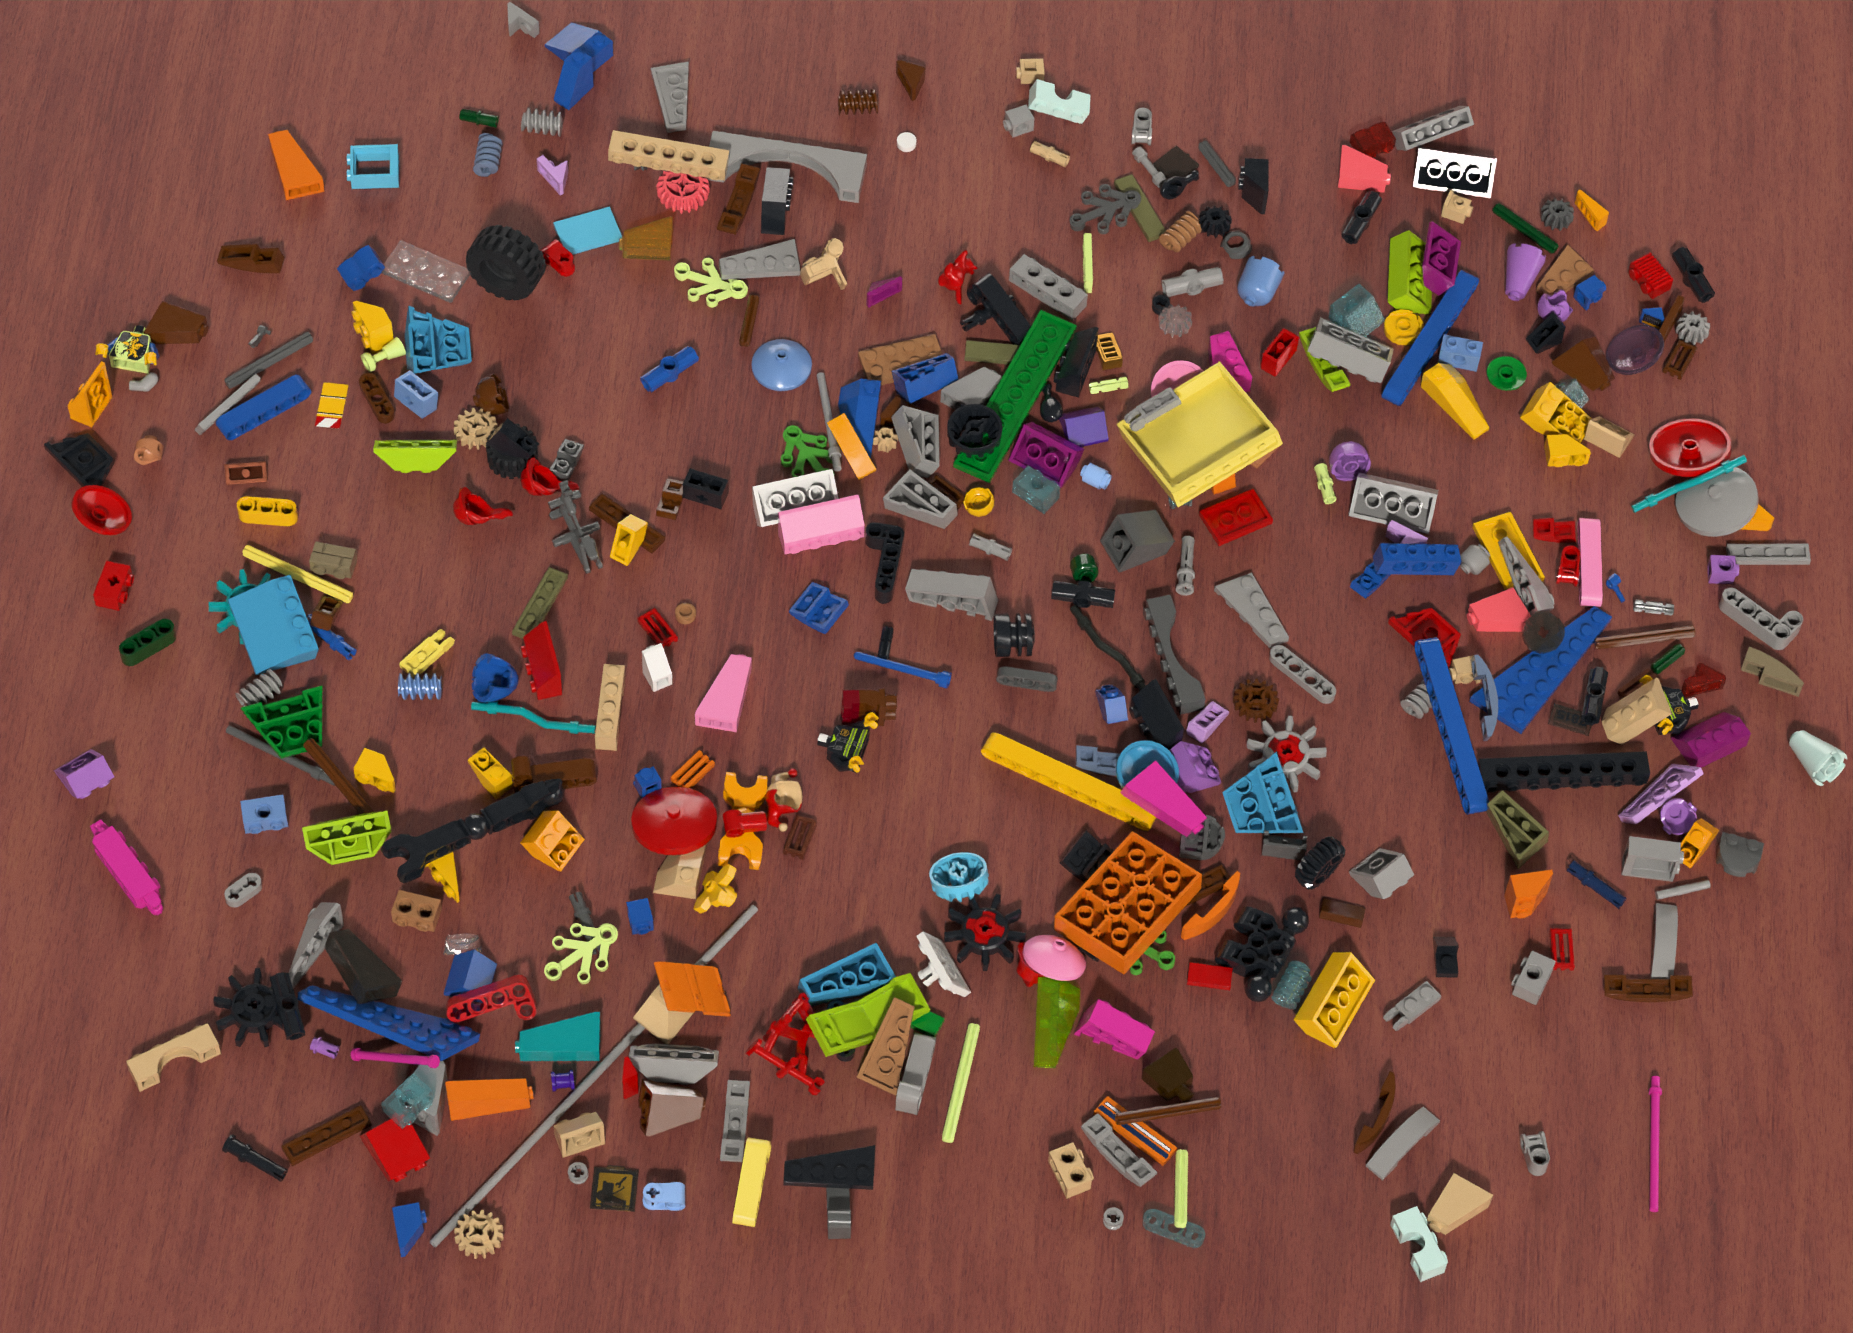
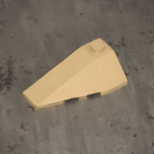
[653,843,708,899]

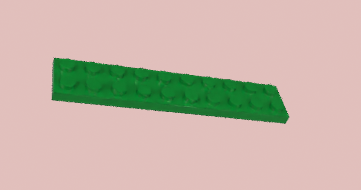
[953,310,1077,483]

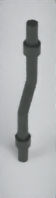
[1070,605,1146,691]

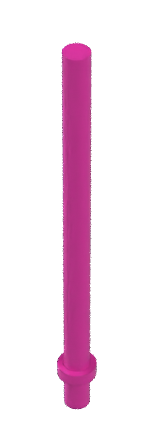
[1649,1076,1662,1212]

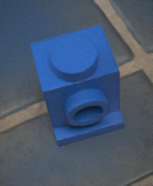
[1573,275,1606,310]
[633,766,662,798]

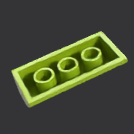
[1387,230,1432,314]

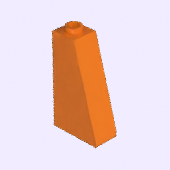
[268,130,325,200]
[445,1078,534,1121]

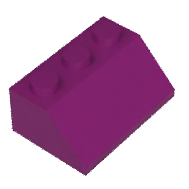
[1422,221,1461,296]
[1008,422,1085,488]
[1671,712,1751,768]

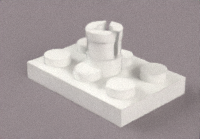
[916,932,971,997]

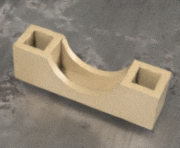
[595,664,625,751]
[126,1023,221,1092]

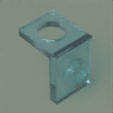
[1555,379,1589,408]

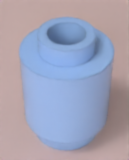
[1080,463,1112,490]

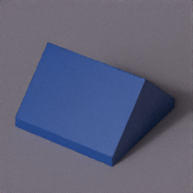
[443,949,497,1003]

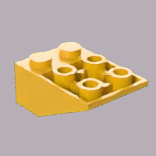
[1519,382,1592,443]

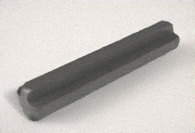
[1198,140,1236,187]

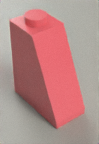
[1338,145,1391,193]
[1467,588,1533,632]

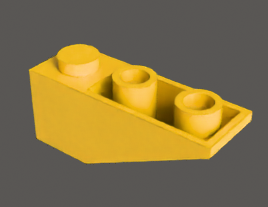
[425,852,460,903]

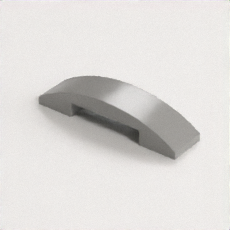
[1650,903,1678,979]
[720,1080,750,1162]
[1366,1107,1440,1181]
[1081,1113,1157,1187]

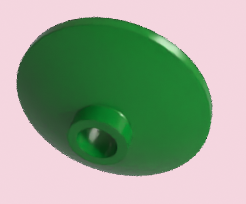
[1487,356,1527,391]

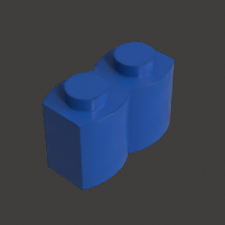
[337,245,385,291]

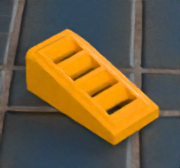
[1575,190,1609,231]

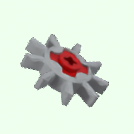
[1247,716,1327,792]

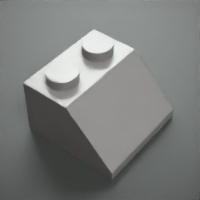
[1349,848,1414,899]

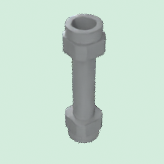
[1132,147,1166,188]

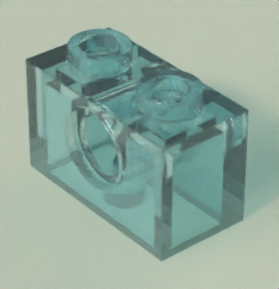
[1012,465,1060,514]
[381,1073,434,1129]

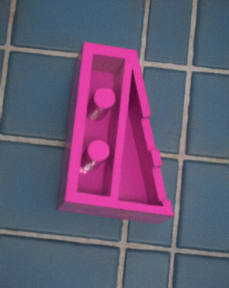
[1208,331,1252,392]
[1074,999,1155,1060]

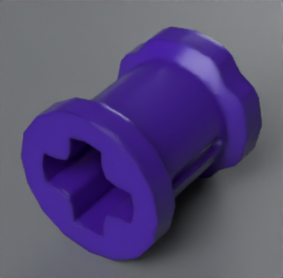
[551,1070,575,1092]

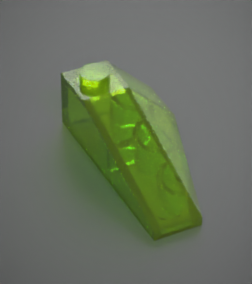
[1034,977,1080,1068]

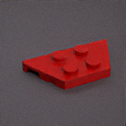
[1388,608,1461,669]

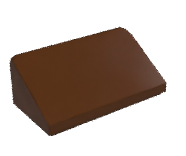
[1319,898,1366,928]

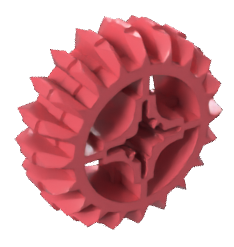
[656,171,710,214]

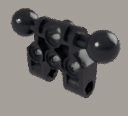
[1215,906,1309,1002]

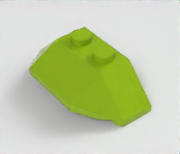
[373,440,457,473]
[302,810,392,865]

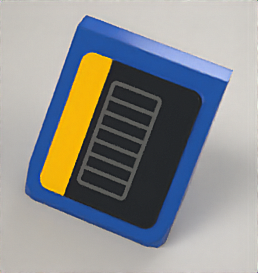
[1639,307,1664,330]

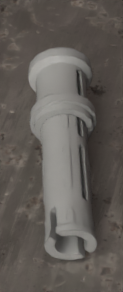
[1176,536,1195,596]

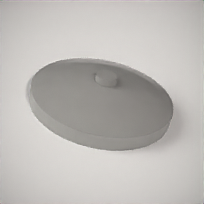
[1675,467,1759,537]

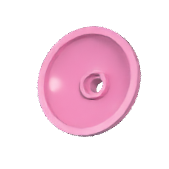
[1151,360,1203,398]
[1023,935,1086,981]

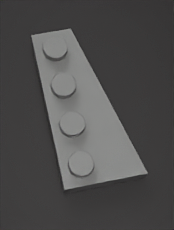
[651,62,689,133]
[719,239,800,280]
[1214,572,1289,648]

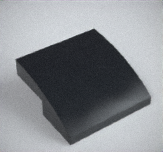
[1059,831,1114,883]

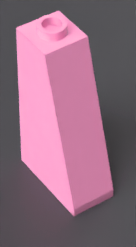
[695,654,752,732]

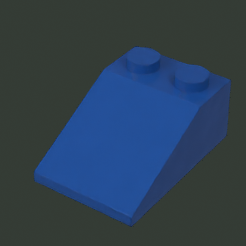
[545,22,613,72]

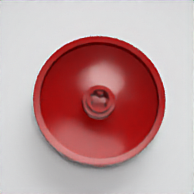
[1649,418,1731,477]
[631,787,717,855]

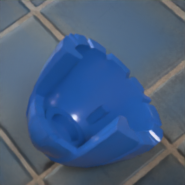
[472,653,519,703]

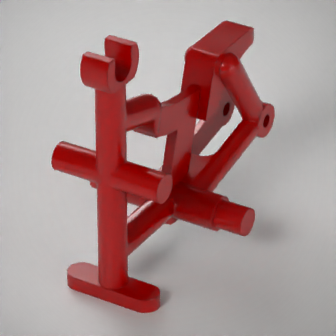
[745,993,825,1096]

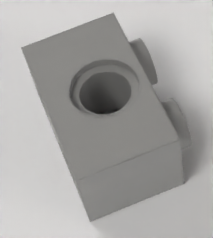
[1511,951,1556,1005]

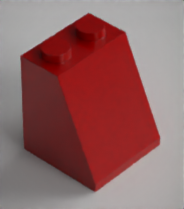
[360,1111,430,1182]

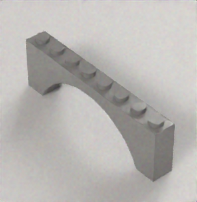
[705,131,867,203]

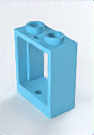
[347,144,399,189]

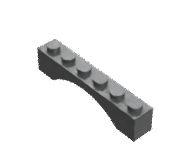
[1143,595,1206,715]

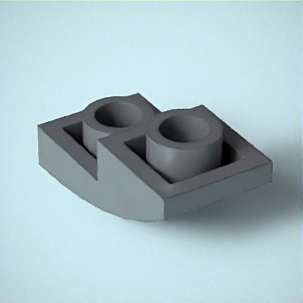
[550,439,584,481]

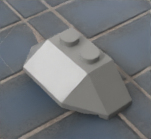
[629,1044,719,1085]

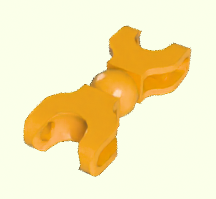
[718,772,767,870]

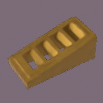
[1097,333,1123,370]

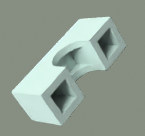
[1028,79,1090,124]
[1390,1206,1448,1282]

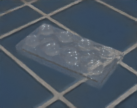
[382,240,470,303]

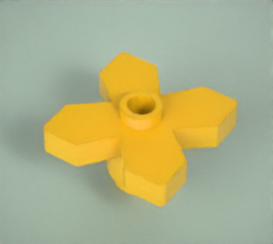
[693,864,737,914]

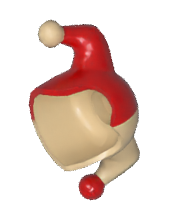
[765,768,802,832]

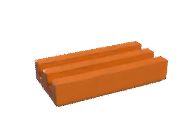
[670,750,715,789]

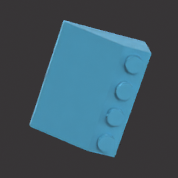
[228,575,319,675]

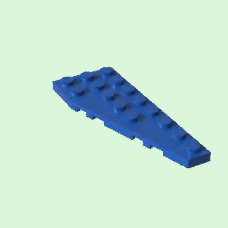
[297,986,480,1061]

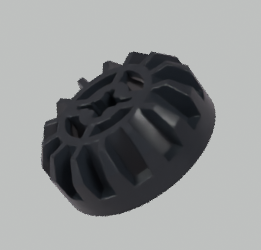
[947,404,1002,458]

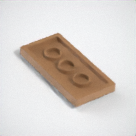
[858,334,942,385]

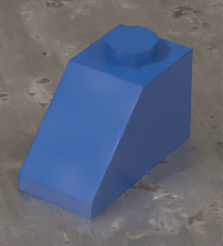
[392,1202,427,1257]

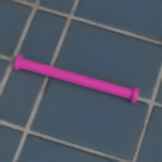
[351,1048,440,1068]

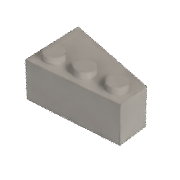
[891,405,939,478]
[883,469,958,529]

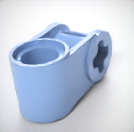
[642,1182,685,1211]

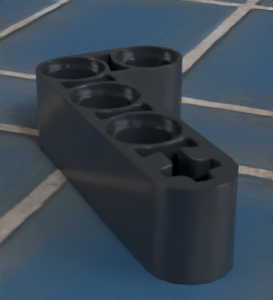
[967,273,1031,345]
[865,522,904,604]

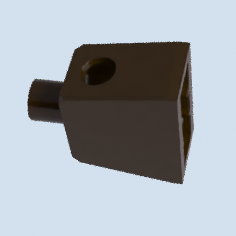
[1142,1048,1194,1102]

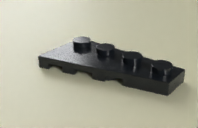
[783,1145,875,1190]

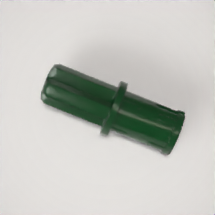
[459,109,499,128]

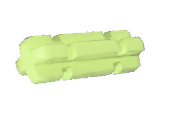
[1089,377,1128,394]

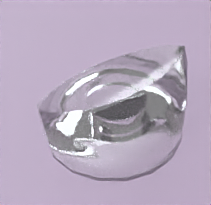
[443,934,483,955]

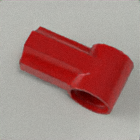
[722,810,767,838]

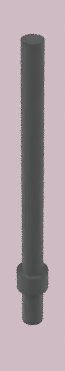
[226,725,335,786]

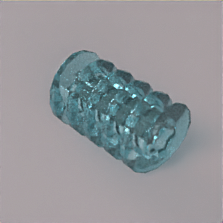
[1271,961,1312,1010]

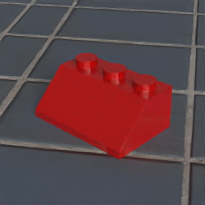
[520,621,562,700]

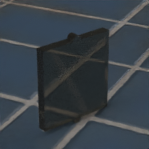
[1153,146,1199,179]

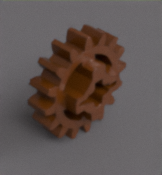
[1233,678,1279,723]

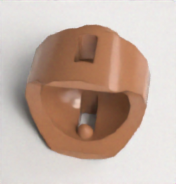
[134,435,164,465]

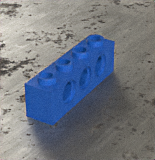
[1373,543,1462,575]

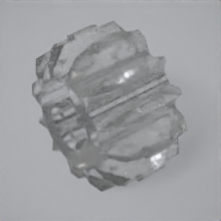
[1158,304,1192,337]

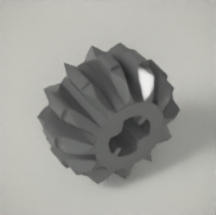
[1541,197,1574,231]

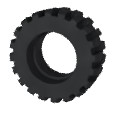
[466,225,546,301]

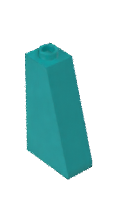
[515,1012,601,1061]

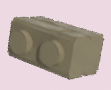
[309,542,357,579]

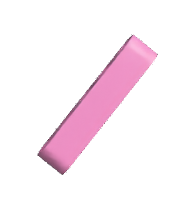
[1577,518,1603,607]

